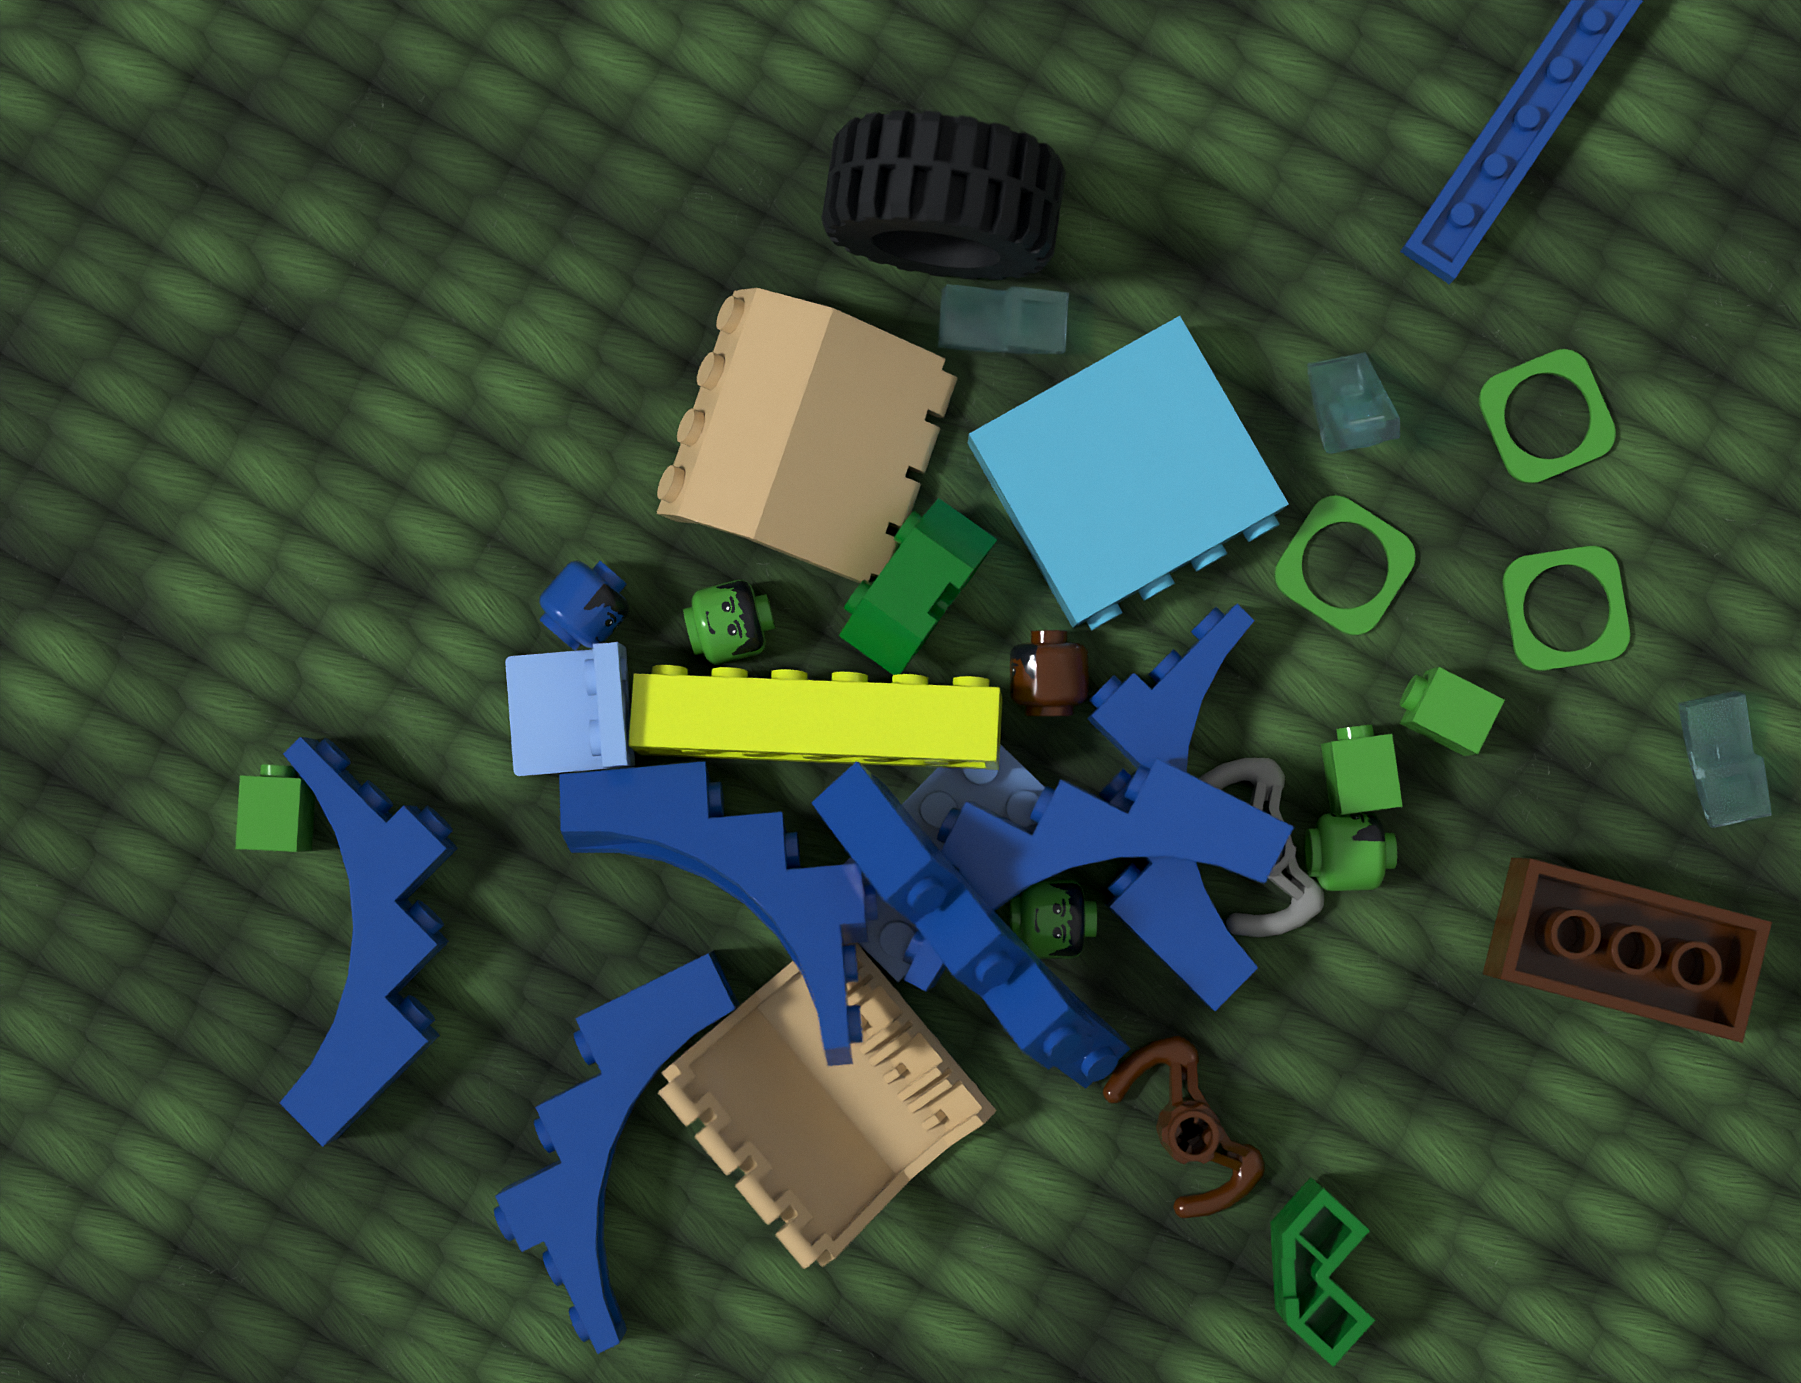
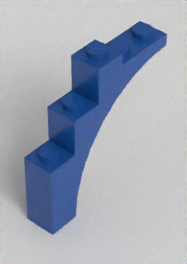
[1087,604,1258,1011]
[280,737,458,1147]
[903,758,1294,991]
[559,761,879,1066]
[811,761,1131,1089]
[494,950,739,1354]

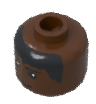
[1010,630,1089,716]

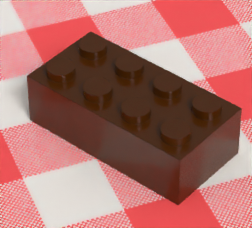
[1482,857,1772,1043]

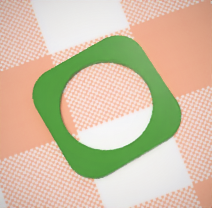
[1479,349,1616,484]
[1274,496,1415,635]
[1503,546,1630,671]

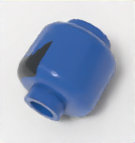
[539,561,629,651]

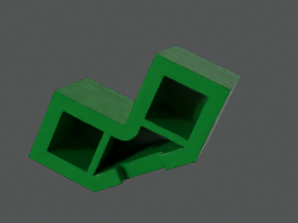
[839,498,997,675]
[1270,1177,1375,1367]

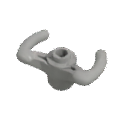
[1199,758,1324,938]

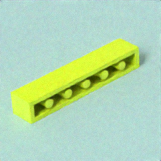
[628,665,1002,770]

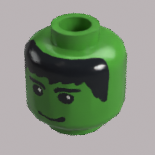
[683,579,776,665]
[1304,812,1397,891]
[1010,880,1097,959]

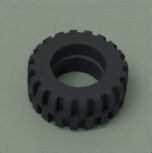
[821,110,1066,280]

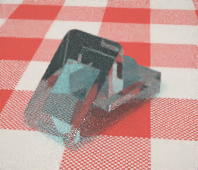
[1307,352,1400,454]

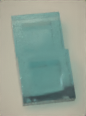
[938,284,1069,354]
[1678,691,1772,828]

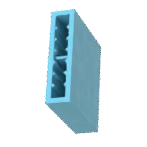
[967,316,1289,631]

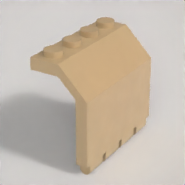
[656,288,958,583]
[658,943,997,1269]

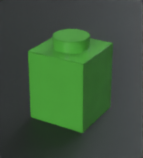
[1399,667,1505,756]
[1321,724,1403,815]
[235,765,315,852]

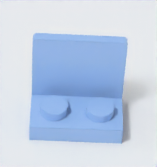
[505,642,636,776]

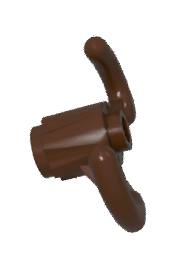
[1103,1036,1265,1218]

